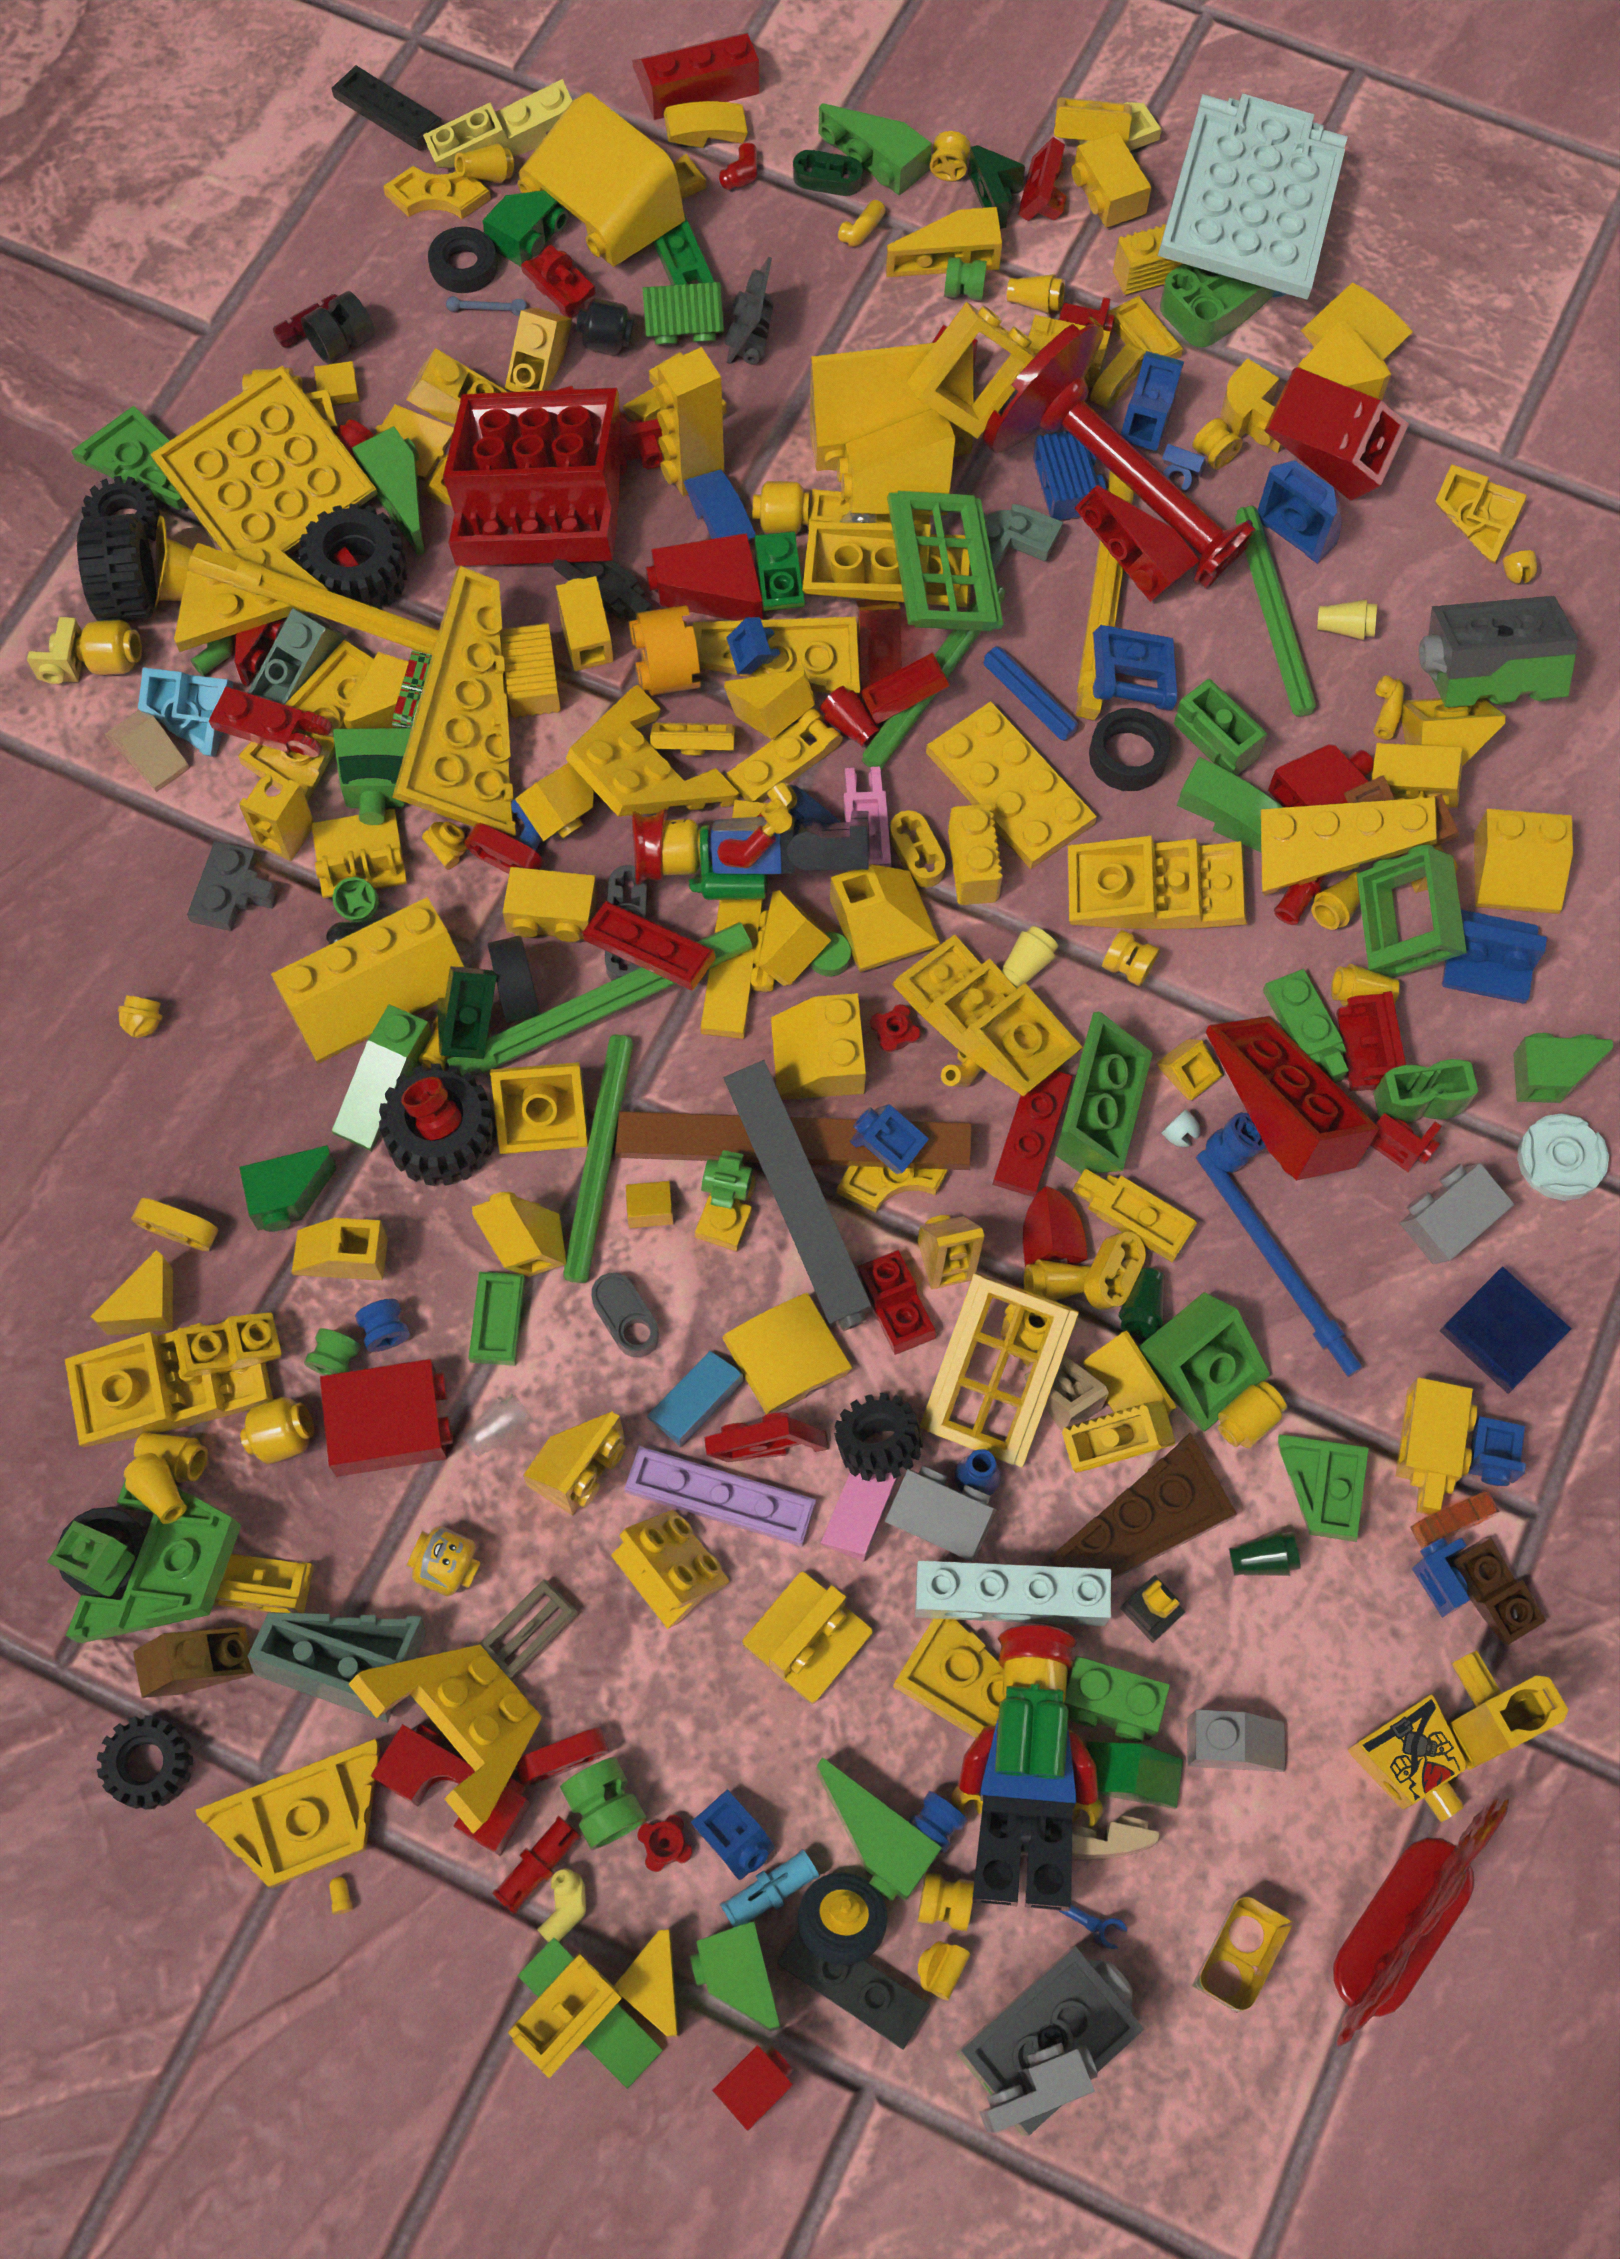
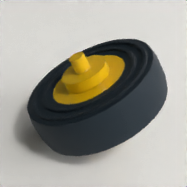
[797,1873,888,1965]

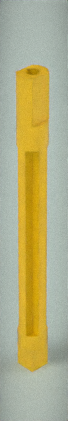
[1075,471,1134,721]
[188,542,439,655]

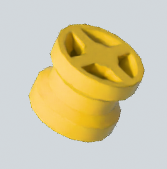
[930,131,971,181]
[1192,418,1243,470]

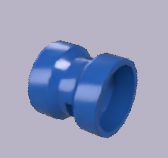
[1206,1112,1266,1173]

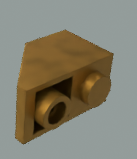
[133,1627,254,1698]

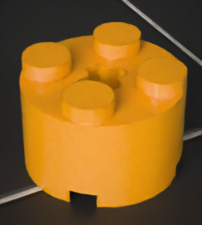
[629,605,700,696]

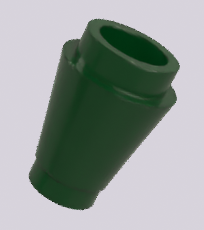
[1118,1268,1165,1338]
[1229,1529,1301,1576]

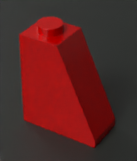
[645,533,763,621]

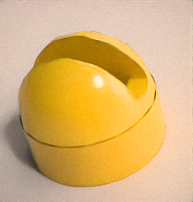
[1502,550,1537,584]

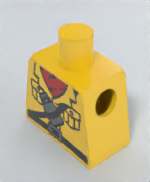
[1347,1694,1467,1823]

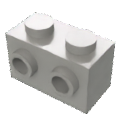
[1399,1163,1515,1264]
[885,1465,998,1561]

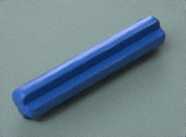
[983,646,1078,741]

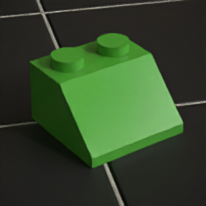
[1138,1292,1270,1432]

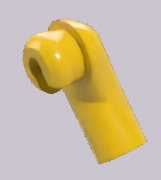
[838,200,885,247]
[1373,675,1405,740]
[941,1050,983,1087]

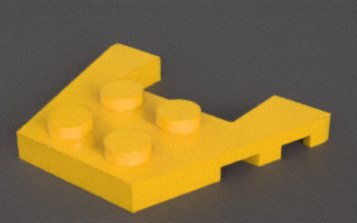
[566,685,740,817]
[348,1644,542,1833]

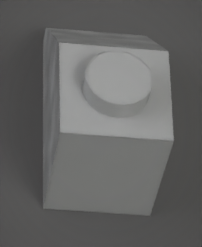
[1187,1709,1285,1772]

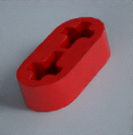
[464,823,544,874]
[516,1728,609,1786]

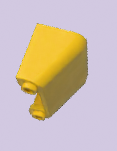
[518,92,685,267]

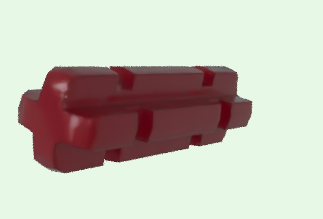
[273,294,337,348]

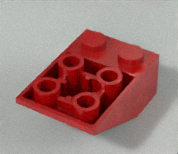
[1264,367,1409,501]

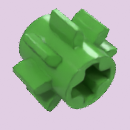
[701,1150,753,1209]

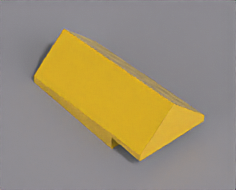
[802,522,971,607]

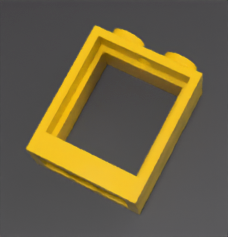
[907,302,1035,439]

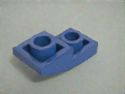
[684,469,756,542]

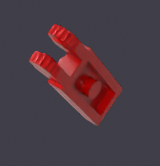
[209,686,333,758]

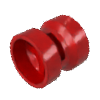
[401,1077,462,1140]

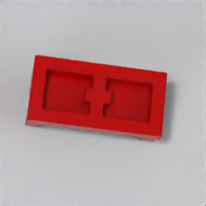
[1336,991,1406,1092]

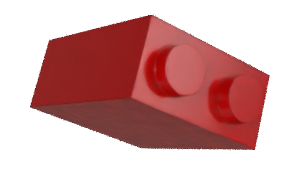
[320,1359,453,1477]

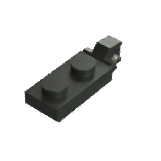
[553,559,652,621]

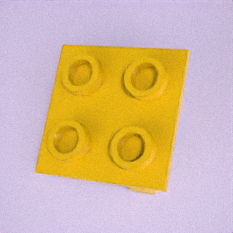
[311,809,407,899]

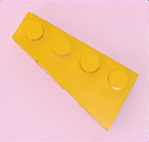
[238,640,374,803]

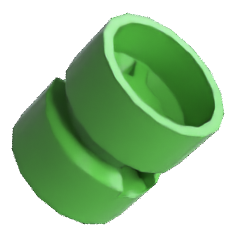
[560,1757,647,1851]

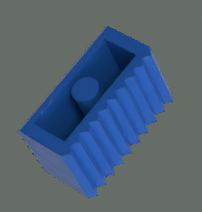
[1033,431,1106,520]

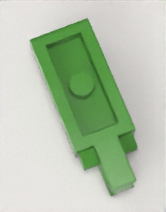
[1263,969,1348,1083]

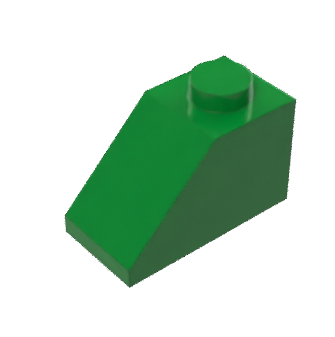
[239,1145,337,1232]

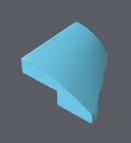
[138,667,234,757]

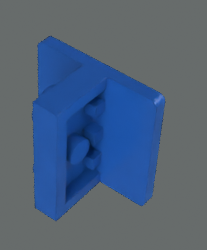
[1442,910,1547,1004]

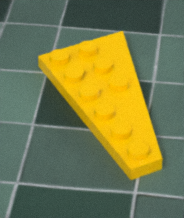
[392,566,516,838]

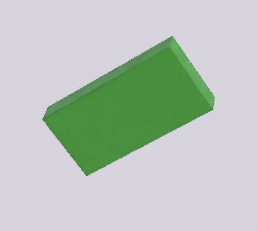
[468,1272,525,1366]

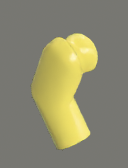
[537,1868,586,1942]

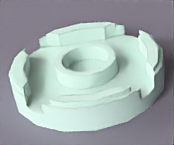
[1517,1113,1609,1201]

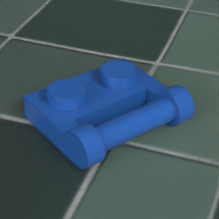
[1093,625,1177,711]

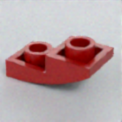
[857,1250,936,1355]

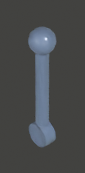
[446,296,527,316]

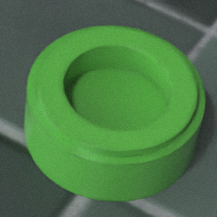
[810,932,851,977]

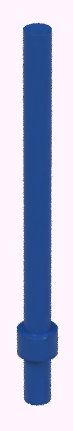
[1196,1149,1363,1377]

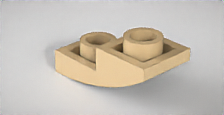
[1072,1816,1159,1860]

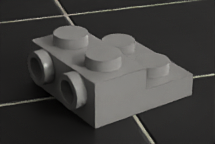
[979,2043,1098,2133]

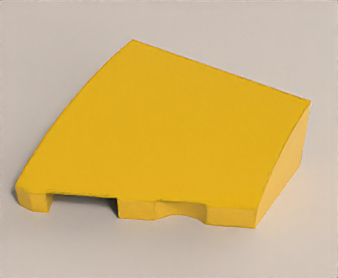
[1435,464,1527,564]

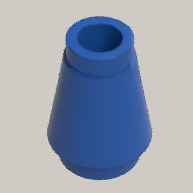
[955,1449,1001,1495]

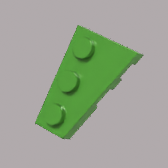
[71,406,187,510]

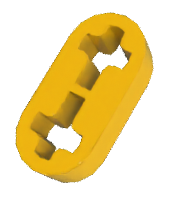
[1090,343,1146,410]
[889,810,946,888]
[131,1198,219,1251]
[1084,1231,1146,1310]

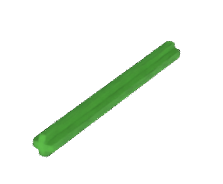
[1235,505,1316,717]
[862,584,1005,769]
[563,1034,633,1283]

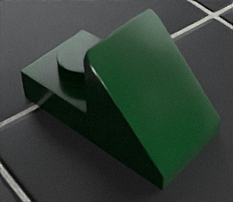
[968,145,1025,229]
[437,966,497,1059]

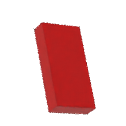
[860,652,950,725]

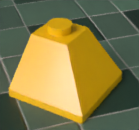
[1401,698,1506,766]

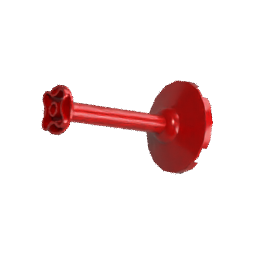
[982,317,1256,589]

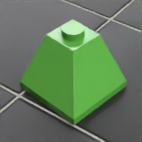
[690,1921,780,2032]

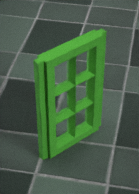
[887,491,1004,631]

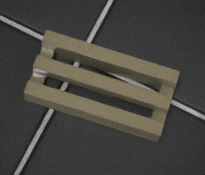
[479,1579,579,1681]

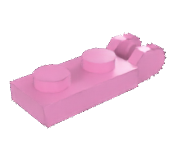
[843,766,891,871]

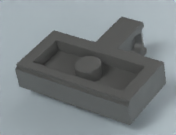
[187,841,277,931]

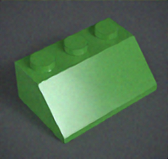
[1055,1012,1153,1174]

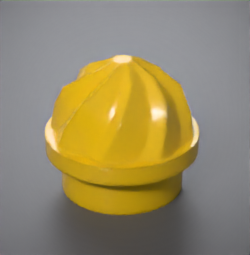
[118,995,162,1038]

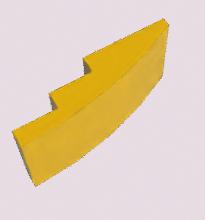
[1068,836,1247,929]
[892,934,1083,1096]
[65,1313,273,1447]

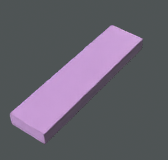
[624,1446,816,1547]

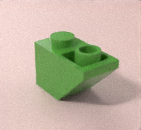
[1513,1033,1613,1103]

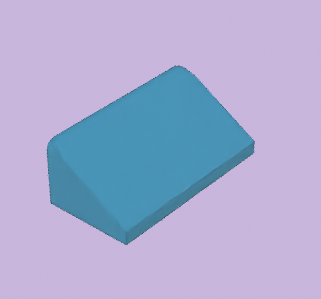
[647,1351,743,1448]

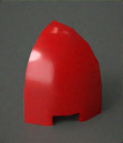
[1022,1186,1088,1267]

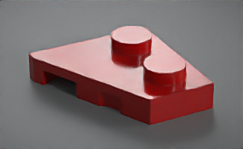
[704,1412,829,1462]

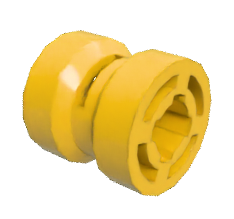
[1102,929,1160,987]
[917,1872,974,1932]

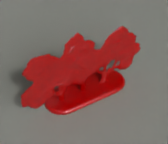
[1333,1798,1509,2046]

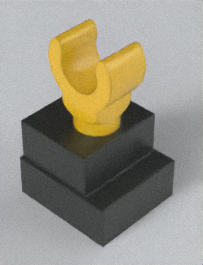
[1120,1575,1185,1643]

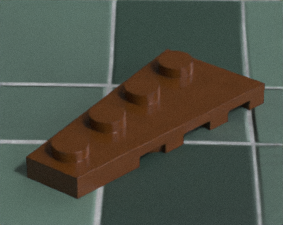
[1049,1432,1237,1581]

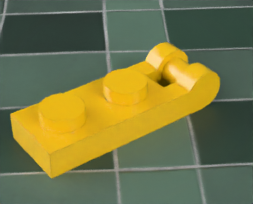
[727,708,843,803]

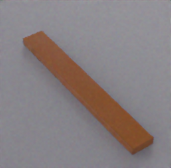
[615,1111,971,1170]

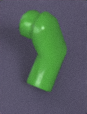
[191,635,233,676]

